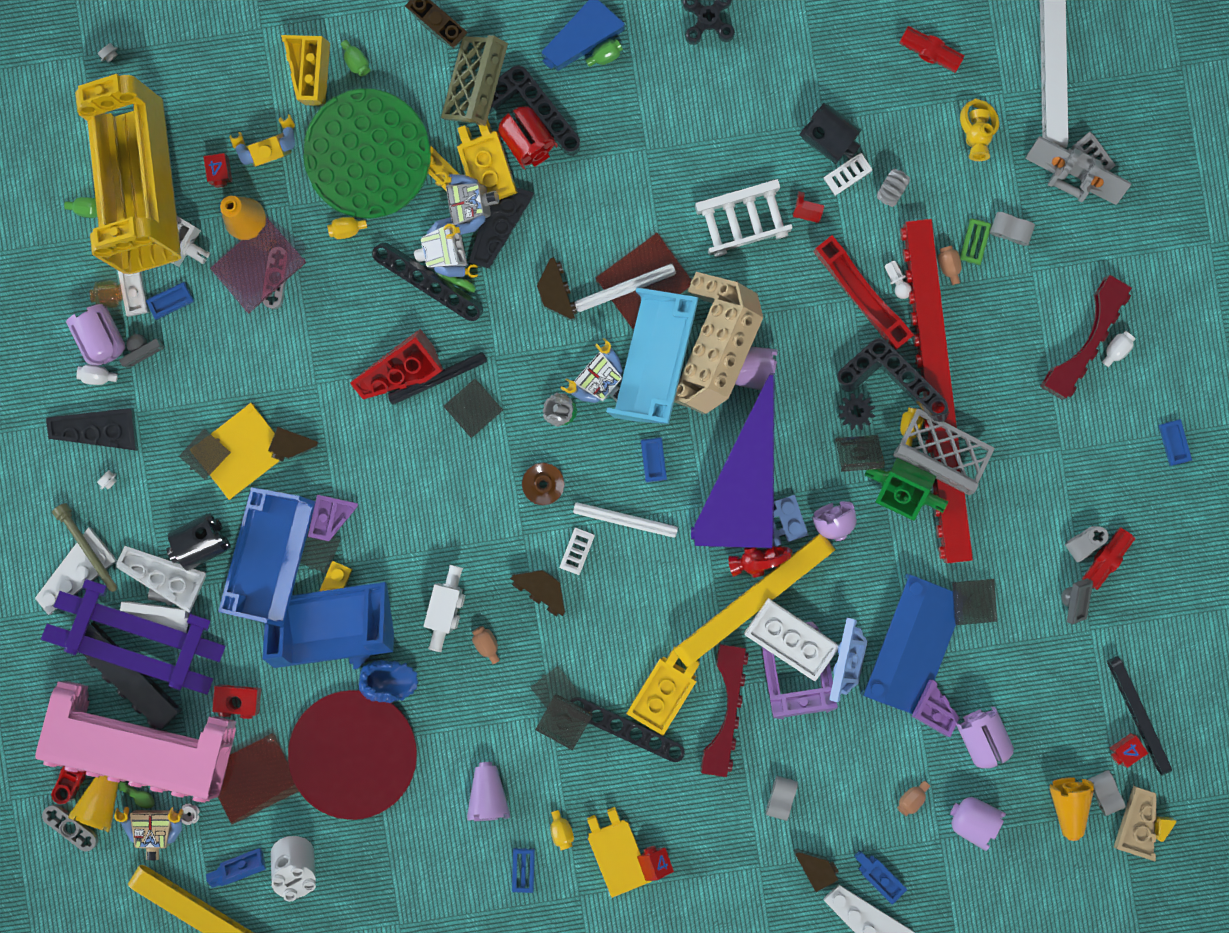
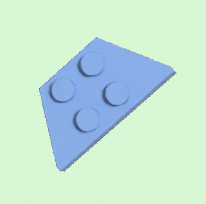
[830,618,867,702]

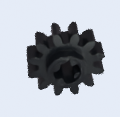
[837,393,875,430]

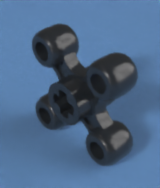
[682,0,735,45]

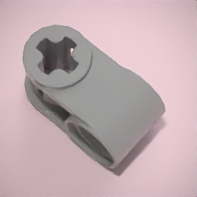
[1064,526,1108,562]

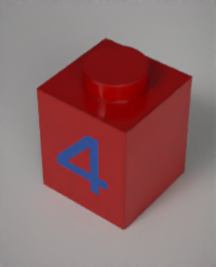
[203,153,233,188]
[1109,733,1149,768]
[637,845,674,881]

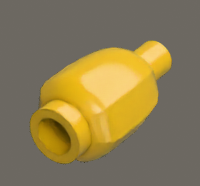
[327,217,367,239]
[900,407,923,447]
[550,810,574,851]

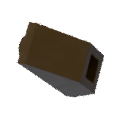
[405,0,468,49]
[537,257,578,321]
[510,570,566,617]

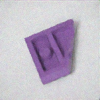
[308,495,358,542]
[912,680,959,737]

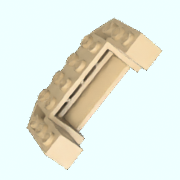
[674,272,763,414]

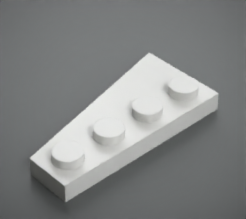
[35,527,117,615]
[116,546,206,613]
[823,884,915,933]

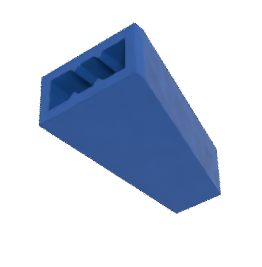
[541,0,625,71]

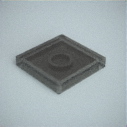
[443,378,504,438]
[835,435,885,472]
[952,579,998,625]
[535,693,593,751]

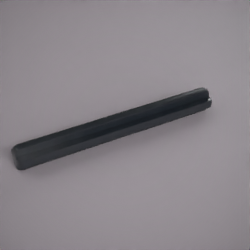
[388,352,487,405]

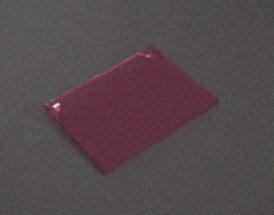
[210,218,307,313]

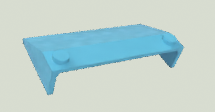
[606,288,699,424]

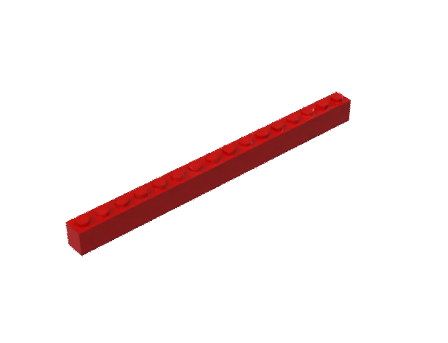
[900,219,973,563]

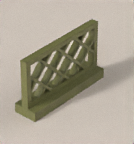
[441,35,508,126]

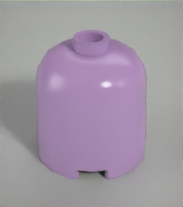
[735,346,778,390]
[950,797,1006,851]

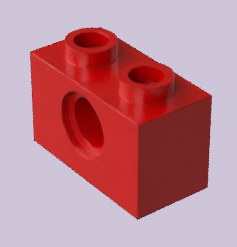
[212,684,261,719]

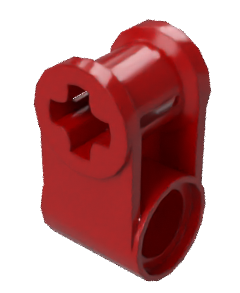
[51,766,86,804]

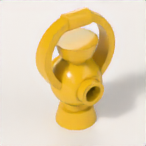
[960,99,999,161]

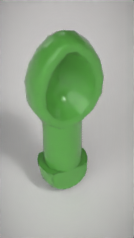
[437,273,476,293]
[118,781,155,809]

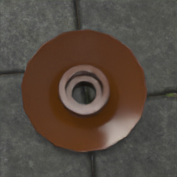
[522,463,565,506]

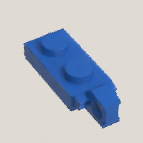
[206,848,266,888]
[854,850,907,905]

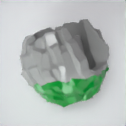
[543,393,577,427]

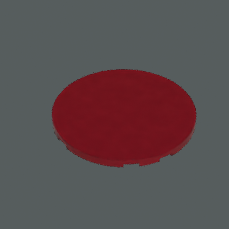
[288,690,417,820]

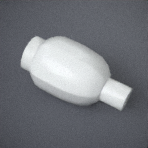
[1102,331,1135,367]
[77,364,118,385]

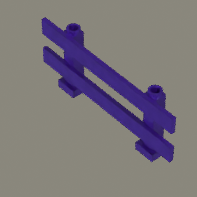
[40,579,226,695]

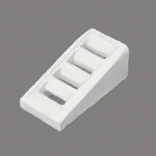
[823,153,872,196]
[559,528,595,575]

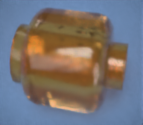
[89,280,123,308]

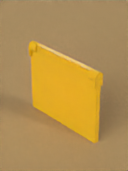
[190,403,280,500]

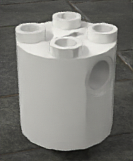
[271,836,316,902]

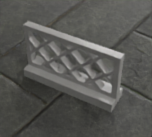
[893,409,995,496]

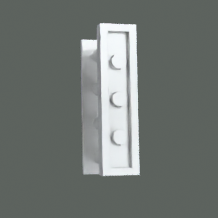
[695,179,792,257]

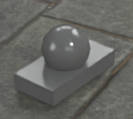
[119,334,165,368]
[1061,578,1093,625]

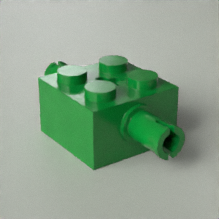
[864,458,948,521]

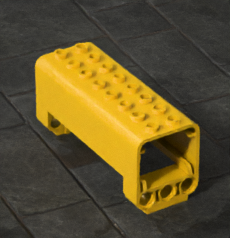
[75,74,181,274]

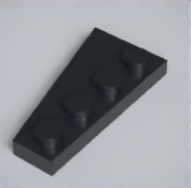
[469,187,535,269]
[46,408,138,451]

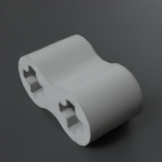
[990,212,1035,246]
[1088,770,1126,816]
[766,776,798,821]

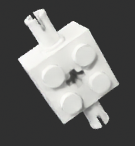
[172,216,210,267]
[424,565,466,652]

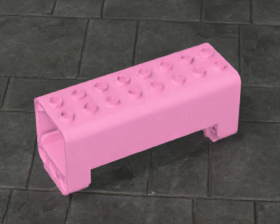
[35,681,236,803]

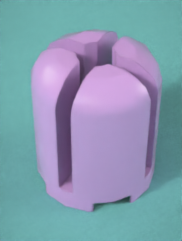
[66,304,125,366]
[956,707,1014,768]

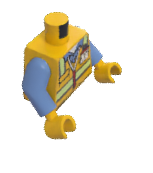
[229,114,295,167]

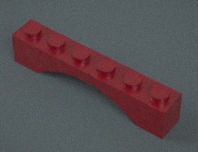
[1040,275,1132,400]
[700,643,749,777]

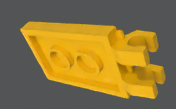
[457,120,518,200]
[626,646,700,736]
[587,807,652,898]

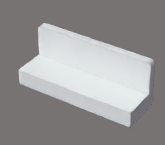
[120,601,190,633]

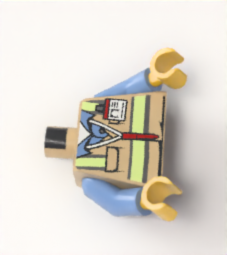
[114,807,184,861]

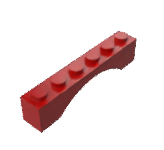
[813,235,914,350]

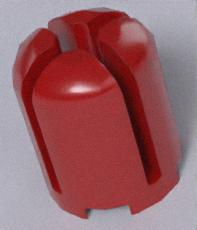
[498,106,558,169]

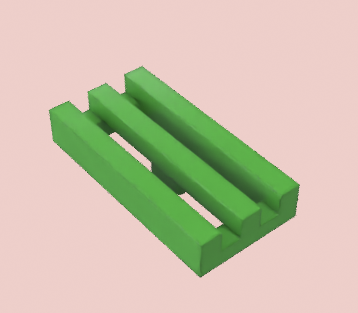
[960,218,991,266]

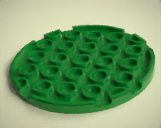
[303,88,431,219]

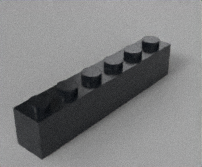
[77,620,183,730]

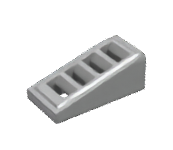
[1071,132,1115,171]

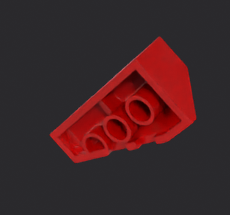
[350,329,443,399]

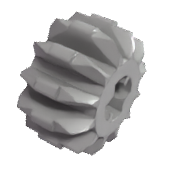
[877,169,910,207]

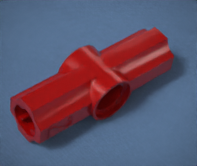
[899,26,965,73]
[1082,528,1136,590]

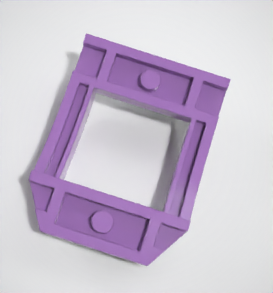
[762,622,838,720]

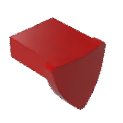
[793,191,824,223]

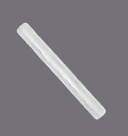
[575,264,676,312]
[573,502,678,538]

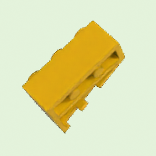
[281,35,330,106]

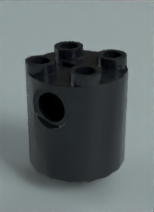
[799,103,862,164]
[166,513,231,571]

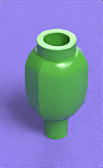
[585,39,623,67]
[341,40,370,77]
[64,197,97,218]

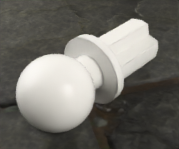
[885,261,912,299]

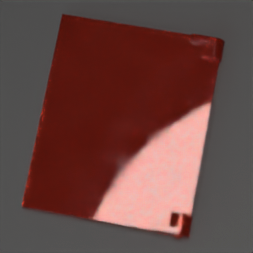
[595,232,692,329]
[218,733,299,825]

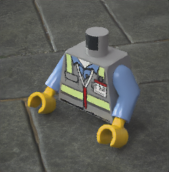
[435,172,499,239]

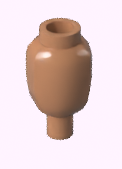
[938,245,962,285]
[472,626,500,664]
[897,781,930,817]

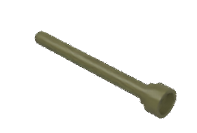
[52,503,117,592]

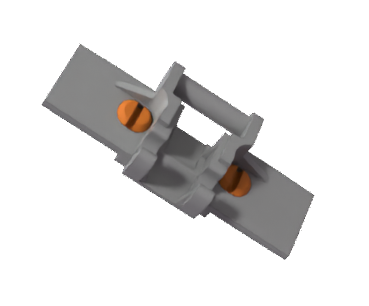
[1025,136,1131,205]

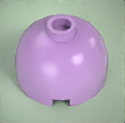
[812,501,857,541]

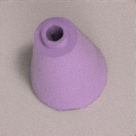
[467,762,510,821]

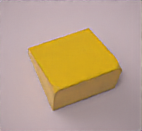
[1154,816,1177,842]

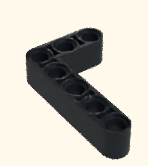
[489,65,581,156]
[837,338,949,422]

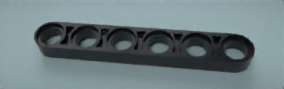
[372,242,483,321]
[1107,656,1172,776]
[568,697,685,762]

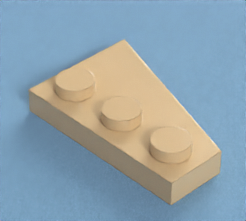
[1114,786,1156,861]

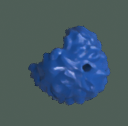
[359,660,419,703]

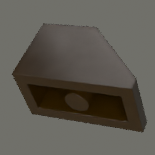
[268,427,319,462]
[793,848,839,892]

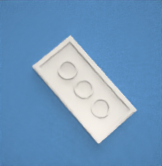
[744,598,839,681]

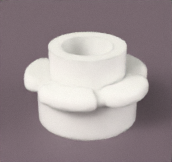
[98,43,118,63]
[97,470,117,489]
[179,804,200,825]

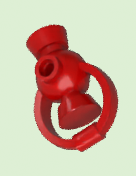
[728,546,792,578]

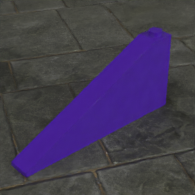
[691,373,775,548]

